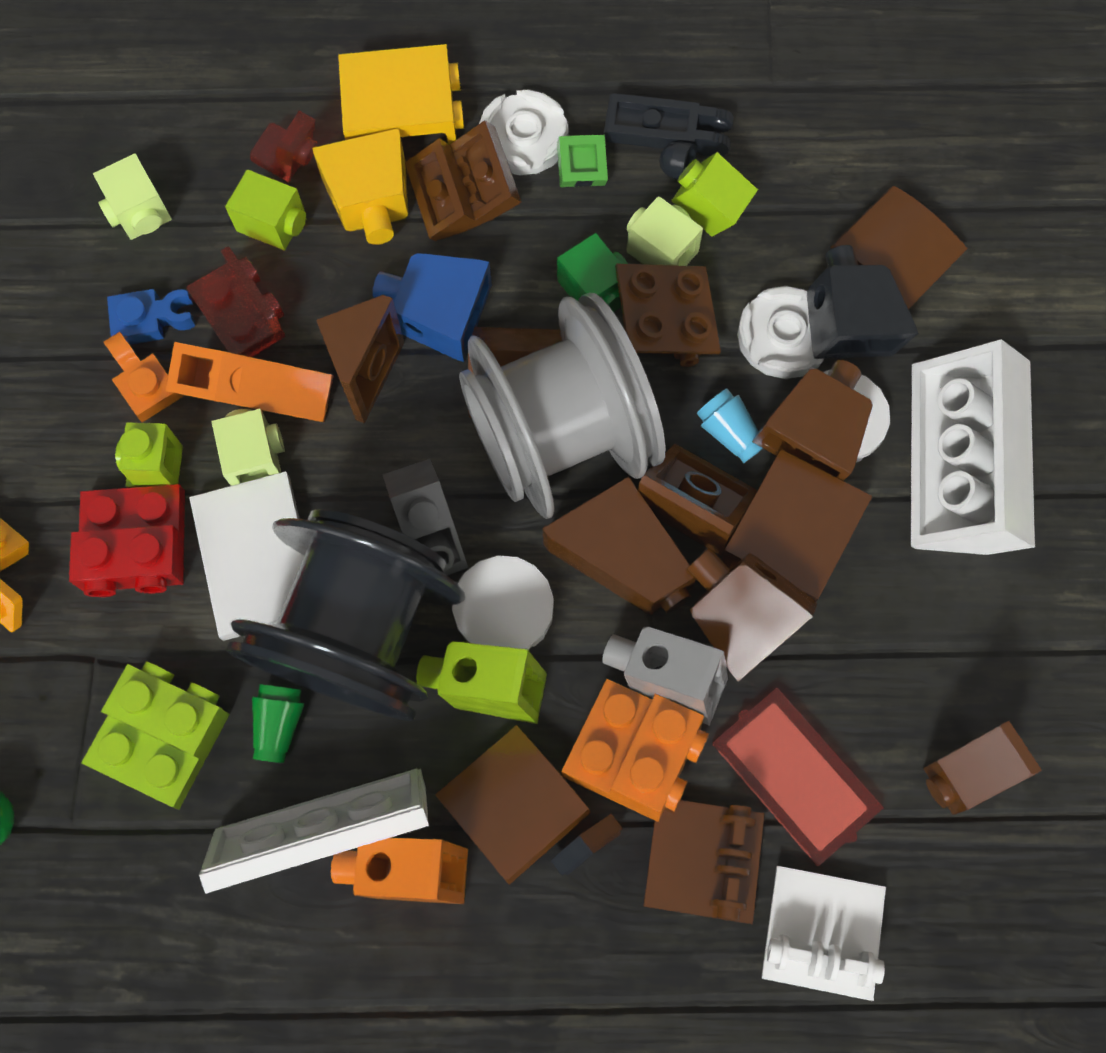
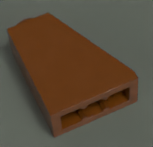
[542,477,696,616]

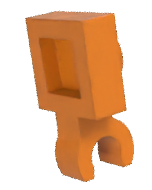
[104,332,183,423]

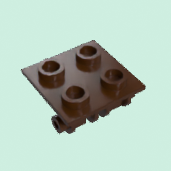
[615,263,721,367]
[643,800,764,924]

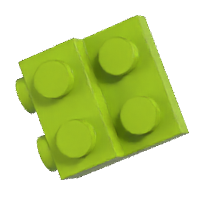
[81,661,230,810]

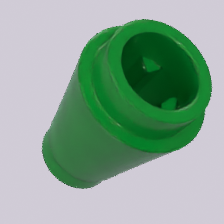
[252,684,305,763]

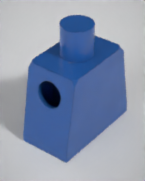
[373,253,492,362]

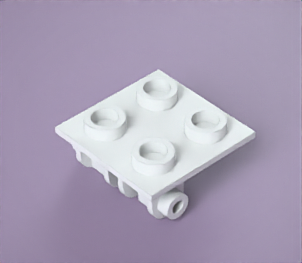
[761,866,886,1001]

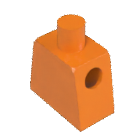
[331,838,468,904]

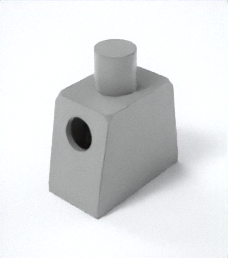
[602,627,728,726]

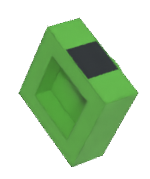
[557,135,608,187]

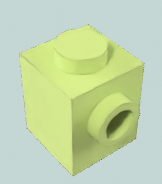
[93,153,172,240]
[626,196,703,266]
[211,409,285,486]

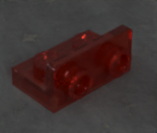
[186,246,286,357]

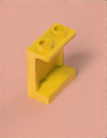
[338,44,464,145]

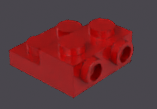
[69,484,185,597]

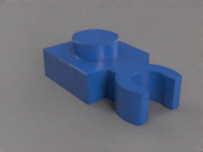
[107,289,196,345]

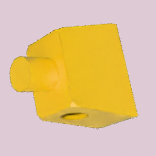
[312,128,408,245]

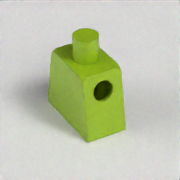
[417,641,547,724]

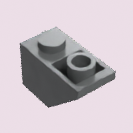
[383,459,468,575]

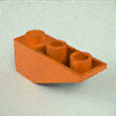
[165,342,333,423]

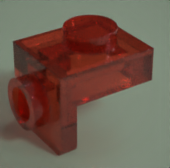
[250,110,318,182]

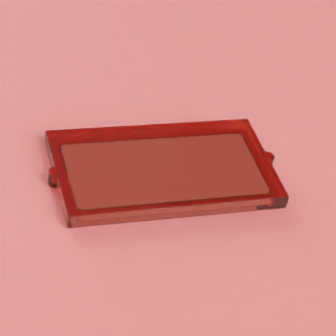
[712,688,884,866]

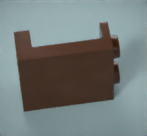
[721,449,872,602]

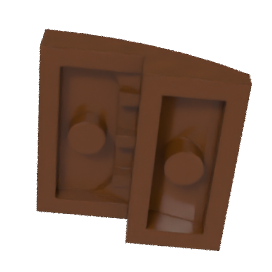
[405,120,521,241]
[830,186,968,309]
[435,725,591,885]

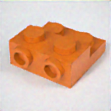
[561,679,709,822]

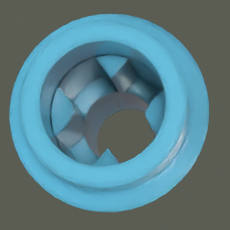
[697,389,763,463]

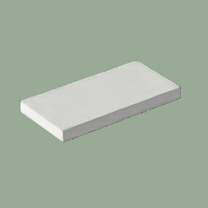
[199,768,429,893]

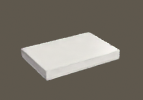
[189,471,304,641]

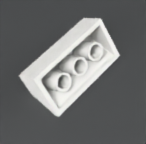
[911,339,1035,555]

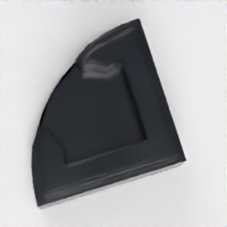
[551,814,623,876]

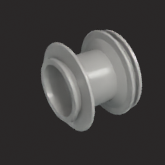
[459,293,666,519]

